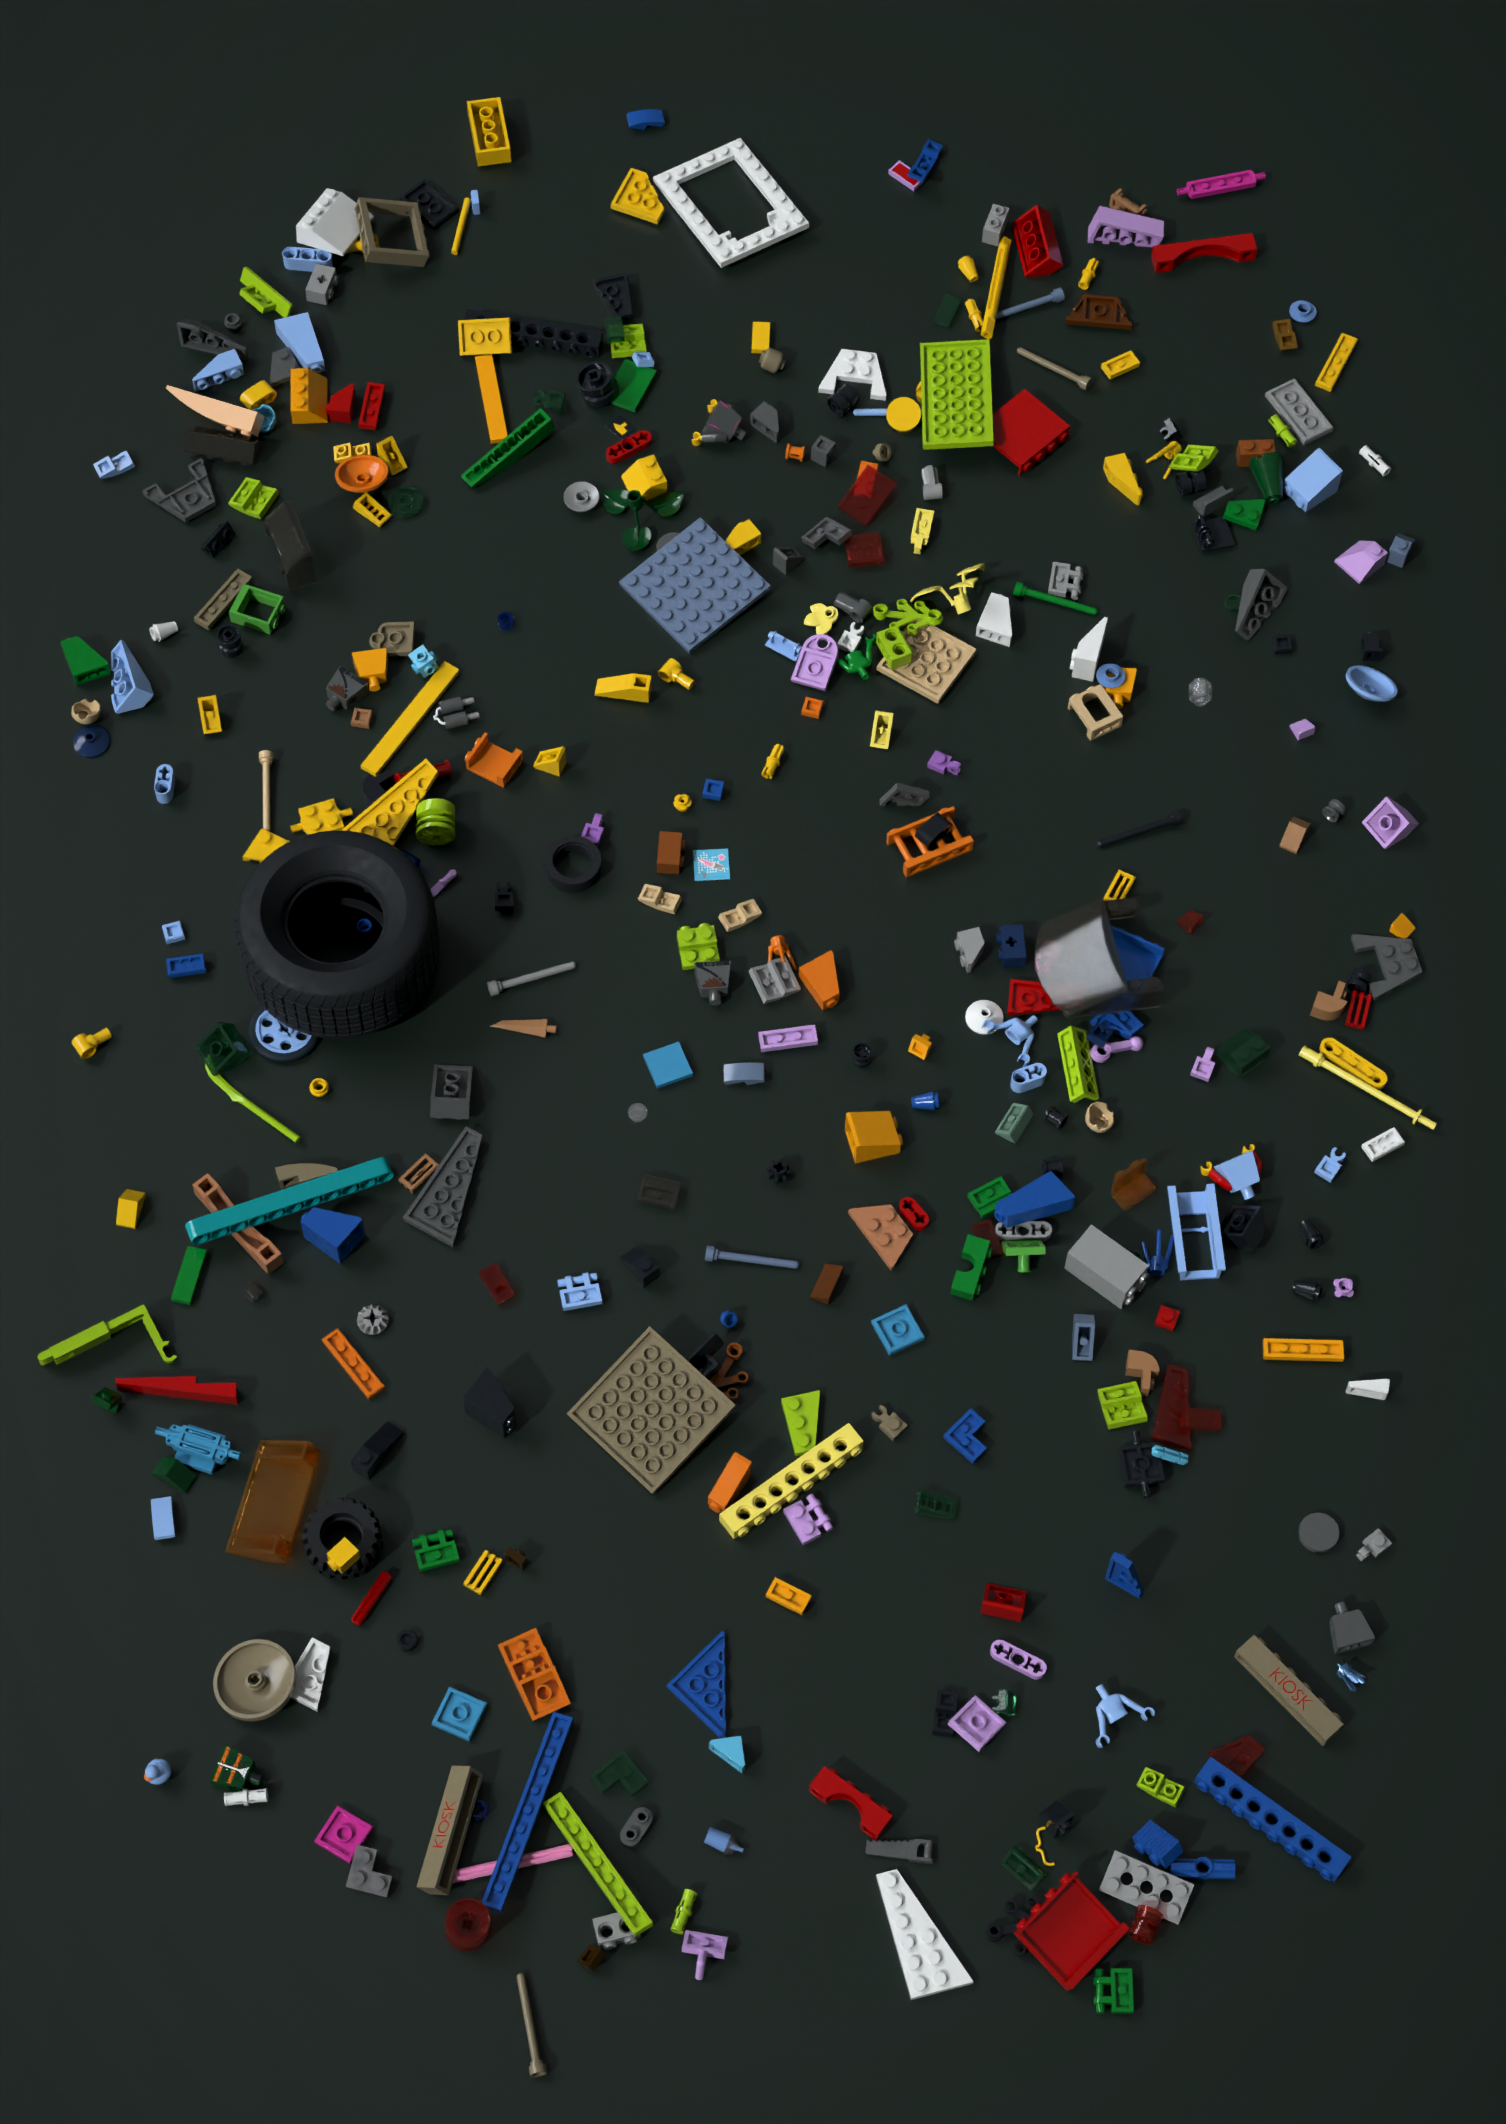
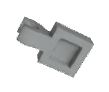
[1356,1528,1392,1561]

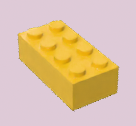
[467,97,511,167]

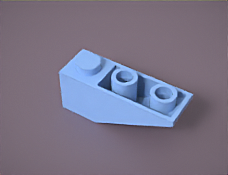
[192,349,244,392]

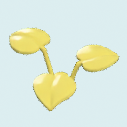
[910,563,985,614]

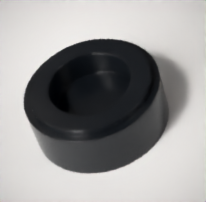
[396,1630,418,1652]

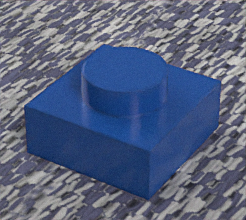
[702,778,724,801]

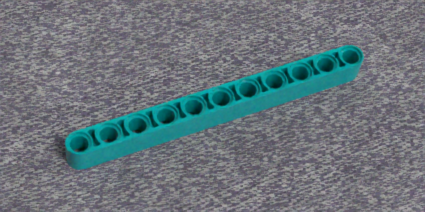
[185,1157,394,1245]

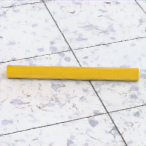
[451,198,471,255]

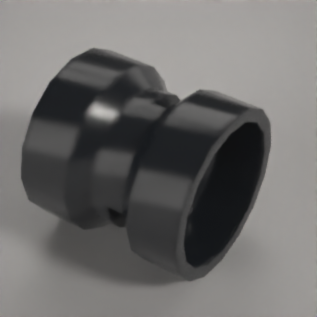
[1347,968,1371,994]
[852,1042,872,1068]

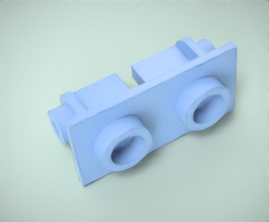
[765,631,802,662]

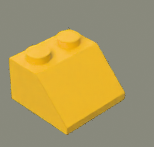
[621,454,667,500]

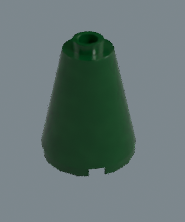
[1249,452,1284,504]

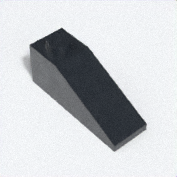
[351,1421,404,1480]

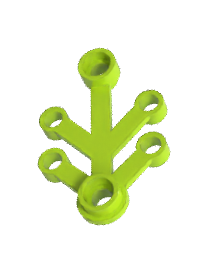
[873,599,943,636]

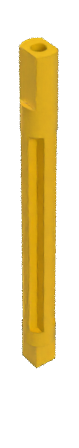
[981,236,1011,339]

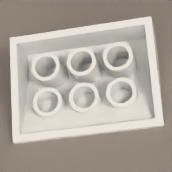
[296,188,374,256]

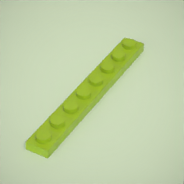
[543,1792,653,1937]

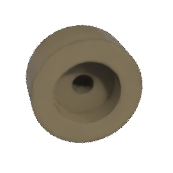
[873,443,891,461]

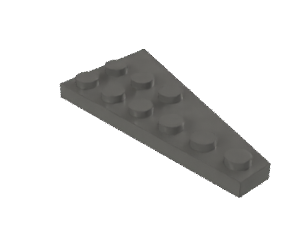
[403,1126,483,1247]

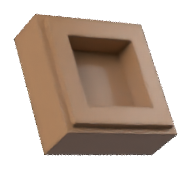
[351,708,373,729]

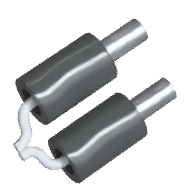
[433,696,479,730]

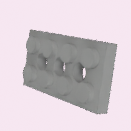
[1099,1850,1194,1924]

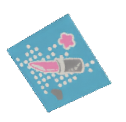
[693,849,730,881]

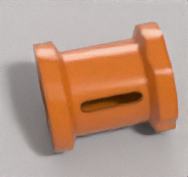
[785,443,805,462]

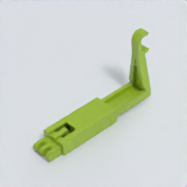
[38,1304,177,1366]

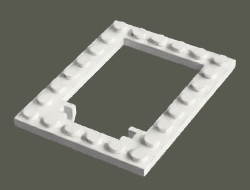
[653,138,809,268]

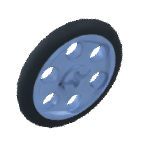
[248,1007,320,1062]

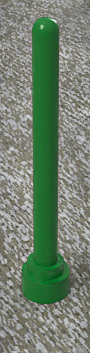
[1013,581,1098,615]

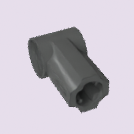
[834,592,873,623]

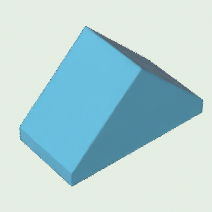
[709,1736,745,1773]

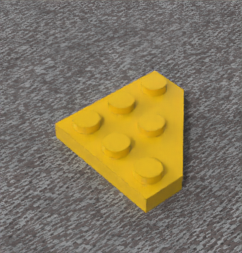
[611,168,664,224]

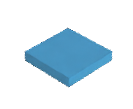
[643,1041,693,1089]
[871,1304,925,1356]
[431,1686,487,1742]

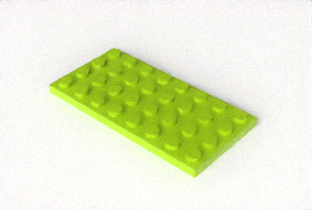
[920,339,994,450]

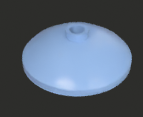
[1346,665,1398,702]

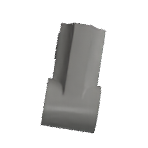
[921,465,942,500]

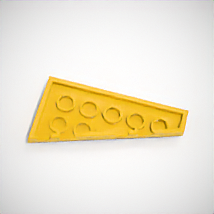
[342,759,439,846]

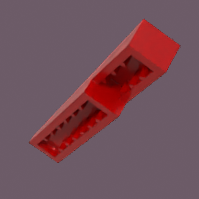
[115,1376,238,1405]

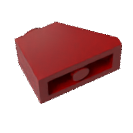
[326,384,356,423]

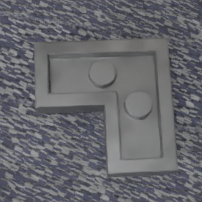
[801,517,852,549]
[346,1845,393,1897]

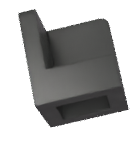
[811,435,836,467]

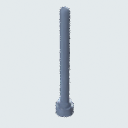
[996,288,1065,320]
[705,1245,799,1269]

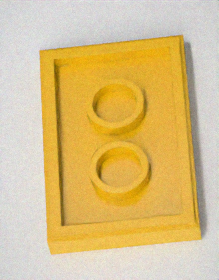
[458,318,512,356]

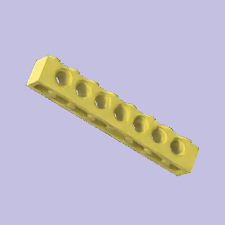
[719,1423,863,1539]

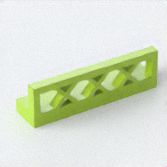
[1057,1026,1099,1103]

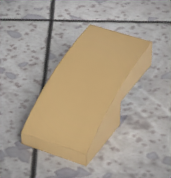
[638,884,682,914]
[718,899,762,932]

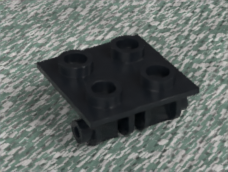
[1191,515,1235,552]

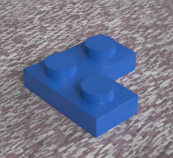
[943,1408,987,1464]

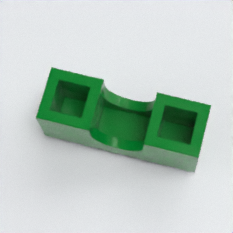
[950,1234,993,1301]

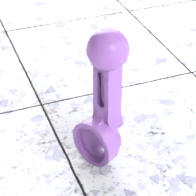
[1090,1036,1143,1063]

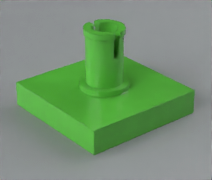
[1002,1240,1046,1272]

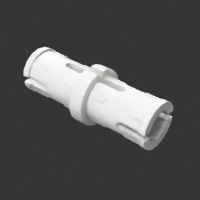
[1359,445,1391,476]
[224,1788,268,1806]

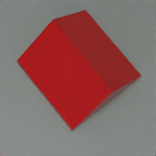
[980,1583,1027,1622]

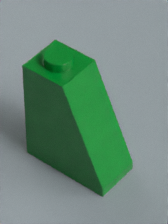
[60,636,111,686]

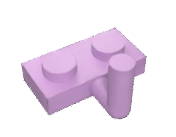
[682,1930,728,1980]

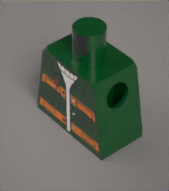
[209,1744,264,1792]

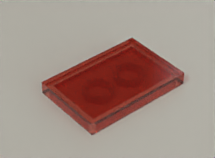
[838,465,897,526]

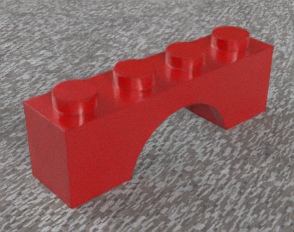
[809,1766,892,1841]

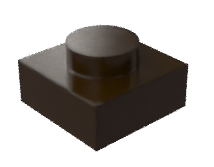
[505,1547,527,1571]
[577,1944,606,1972]

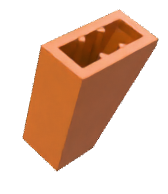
[799,950,839,1010]
[708,1452,752,1513]

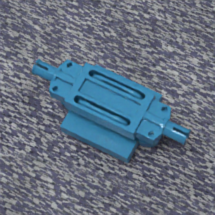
[155,1424,242,1475]

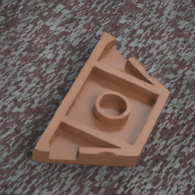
[848,1204,913,1270]

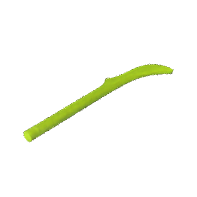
[205,1055,301,1143]

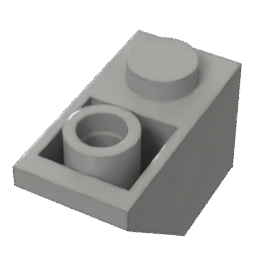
[954,927,984,973]

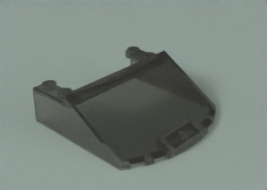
[1034,897,1164,1018]

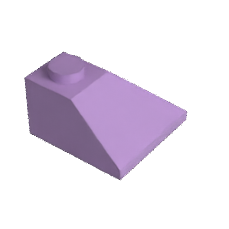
[1334,540,1388,584]
[1362,796,1419,849]

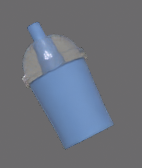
[704,1827,744,1855]

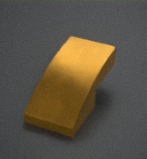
[1272,319,1298,351]

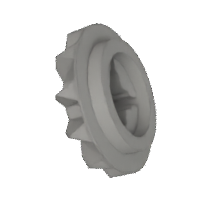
[357,1304,389,1335]

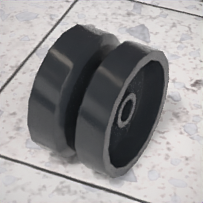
[576,361,619,407]

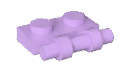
[783,1494,833,1545]

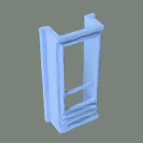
[1167,1184,1226,1280]

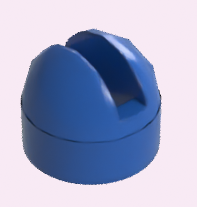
[356,919,372,936]
[720,1310,738,1327]

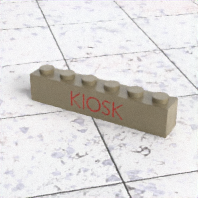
[1234,1635,1344,1746]
[417,1766,483,1895]

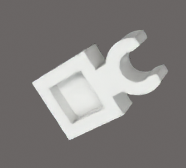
[837,622,864,653]

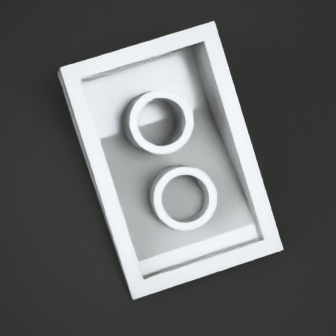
[1070,617,1108,682]

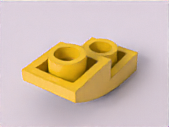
[333,443,372,463]

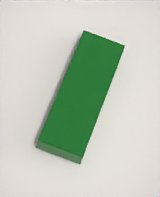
[171,1246,207,1305]

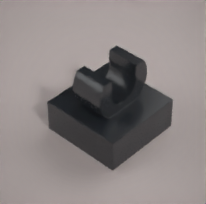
[1160,418,1183,442]

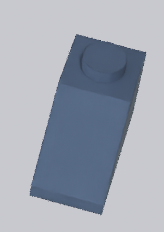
[1386,533,1416,568]
[1072,1314,1095,1361]

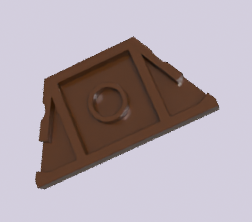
[1065,294,1132,330]

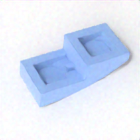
[93,451,135,479]
[151,1496,175,1540]

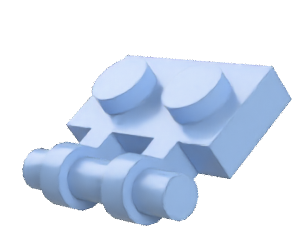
[557,1272,602,1311]

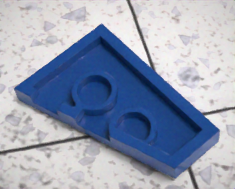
[1105,1552,1144,1599]

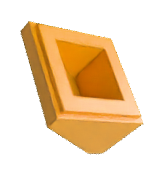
[1389,913,1415,939]

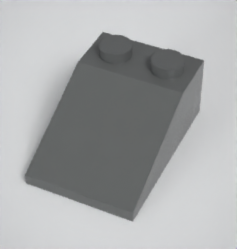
[430,1064,473,1120]

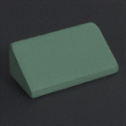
[995,1103,1033,1143]

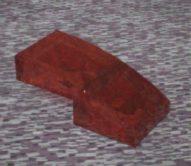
[478,1263,515,1305]

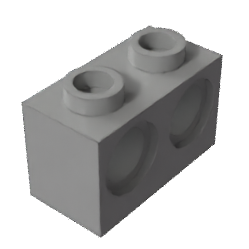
[592,1912,641,1950]

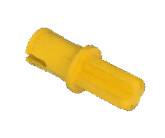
[1078,258,1099,290]
[965,299,983,332]
[761,744,784,779]

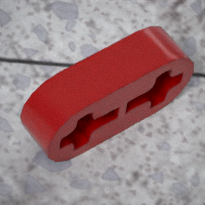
[899,1197,929,1231]

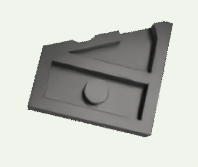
[270,347,299,387]
[879,783,929,806]

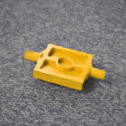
[290,798,353,835]

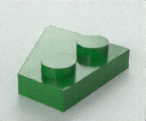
[1222,499,1265,531]

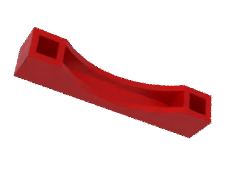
[1151,233,1257,273]

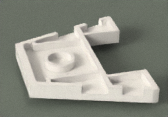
[818,349,886,401]

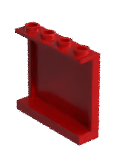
[992,389,1070,475]
[1013,1871,1130,1991]

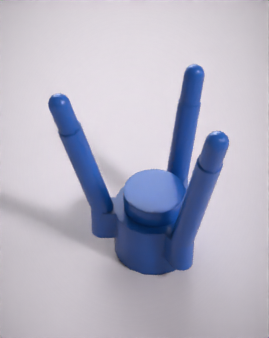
[1141,1229,1174,1275]

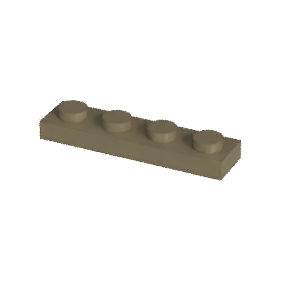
[194,569,253,630]

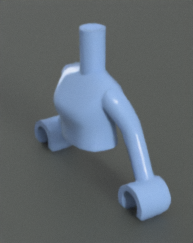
[981,1015,1038,1067]
[1096,1684,1155,1748]

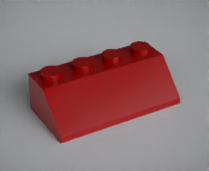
[1012,205,1063,278]

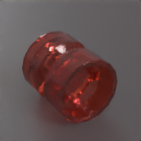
[1127,1905,1164,1945]

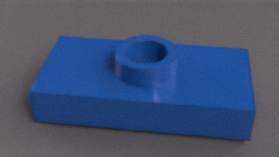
[166,953,207,978]

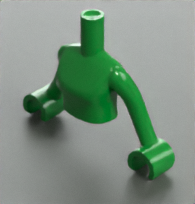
[836,634,877,680]

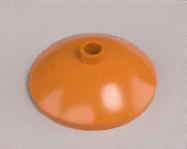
[335,455,388,493]

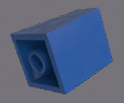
[300,1207,365,1264]

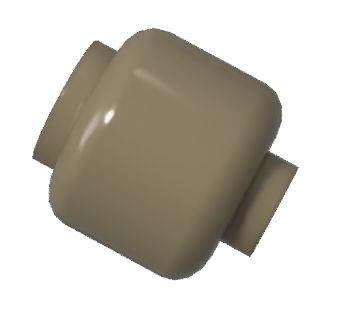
[759,348,786,373]

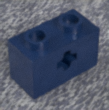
[996,924,1027,968]

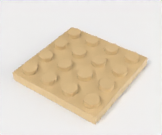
[877,620,977,704]

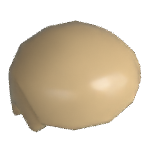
[71,699,101,725]
[1085,1102,1114,1133]

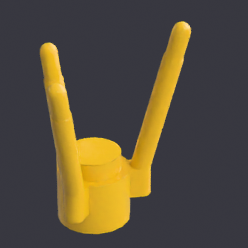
[1146,441,1182,480]

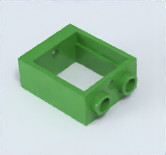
[229,584,286,635]

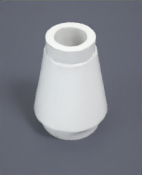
[149,621,178,642]

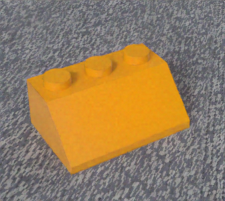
[291,368,328,424]

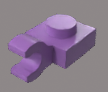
[927,750,961,776]
[581,813,604,847]

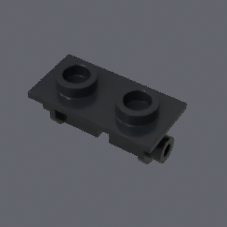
[201,521,235,558]

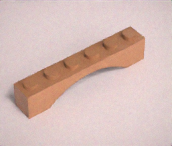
[192,1173,284,1275]

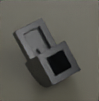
[363,769,395,807]

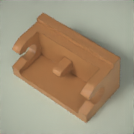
[1109,188,1148,216]

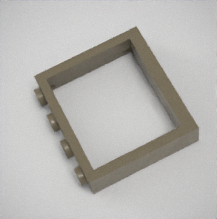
[354,197,430,267]

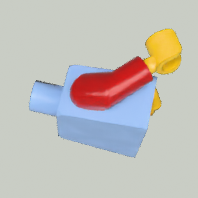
[1200,1144,1263,1200]

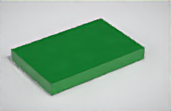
[610,359,657,413]

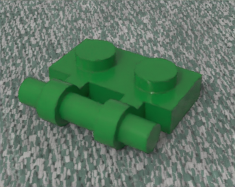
[412,1529,460,1572]
[1093,1968,1134,2014]

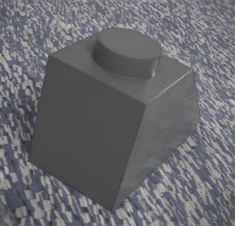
[750,401,779,443]

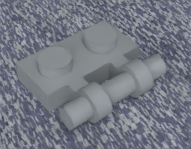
[1048,562,1083,600]

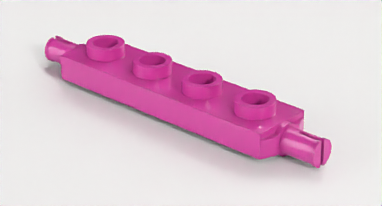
[1177,170,1266,199]

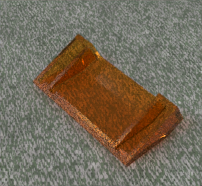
[225,1440,322,1563]

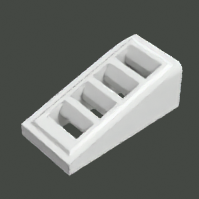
[1346,1379,1390,1400]

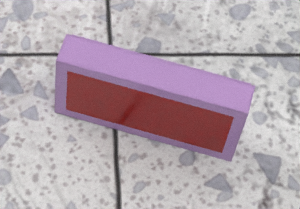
[888,160,925,191]

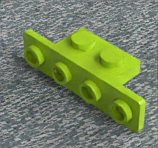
[239,267,293,318]

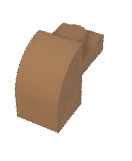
[1310,981,1347,1021]
[1125,1350,1159,1397]

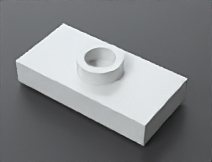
[1361,1127,1405,1162]

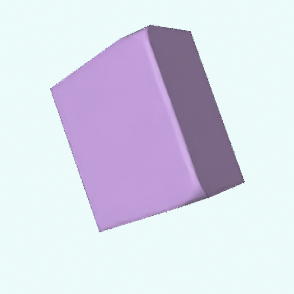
[1289,719,1315,740]

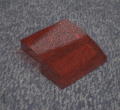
[844,532,884,567]

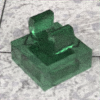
[992,1689,1016,1716]

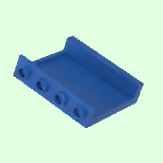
[1066,919,1165,1011]

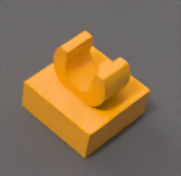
[908,1034,932,1060]

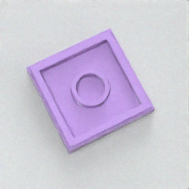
[948,1695,1007,1752]

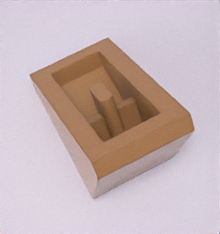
[1279,817,1311,854]

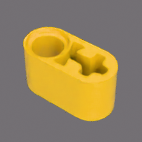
[240,380,277,410]

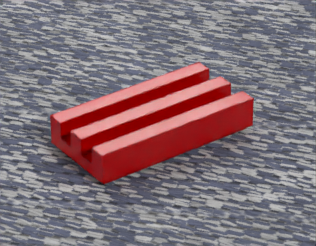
[1345,990,1372,1030]

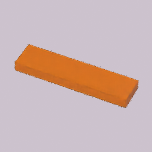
[322,1328,385,1400]

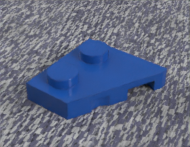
[1090,999,1144,1039]

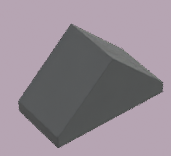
[773,547,805,575]

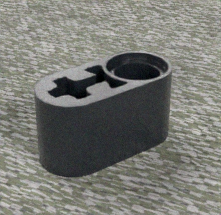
[915,813,953,849]

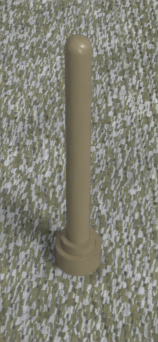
[1017,347,1093,391]
[517,1973,547,2077]

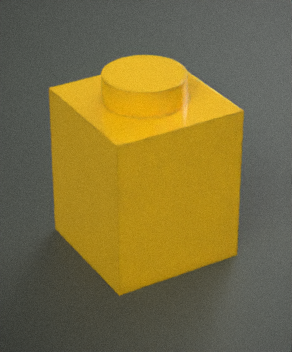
[326,1537,360,1574]

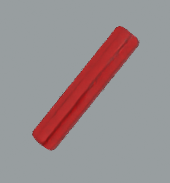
[351,1571,392,1626]

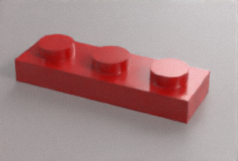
[358,382,385,430]

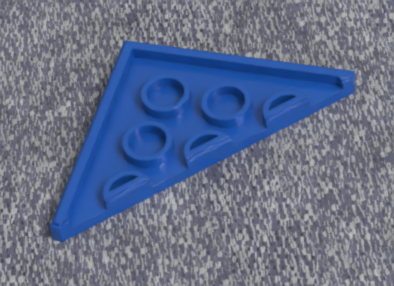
[667,1631,726,1738]

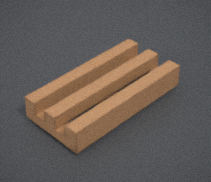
[398,1153,439,1194]

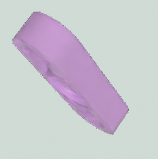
[990,1640,1047,1680]

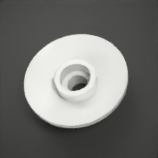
[965,1000,1003,1035]

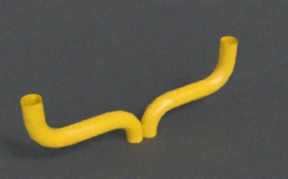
[1035,1826,1055,1866]

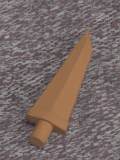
[491,1019,557,1038]

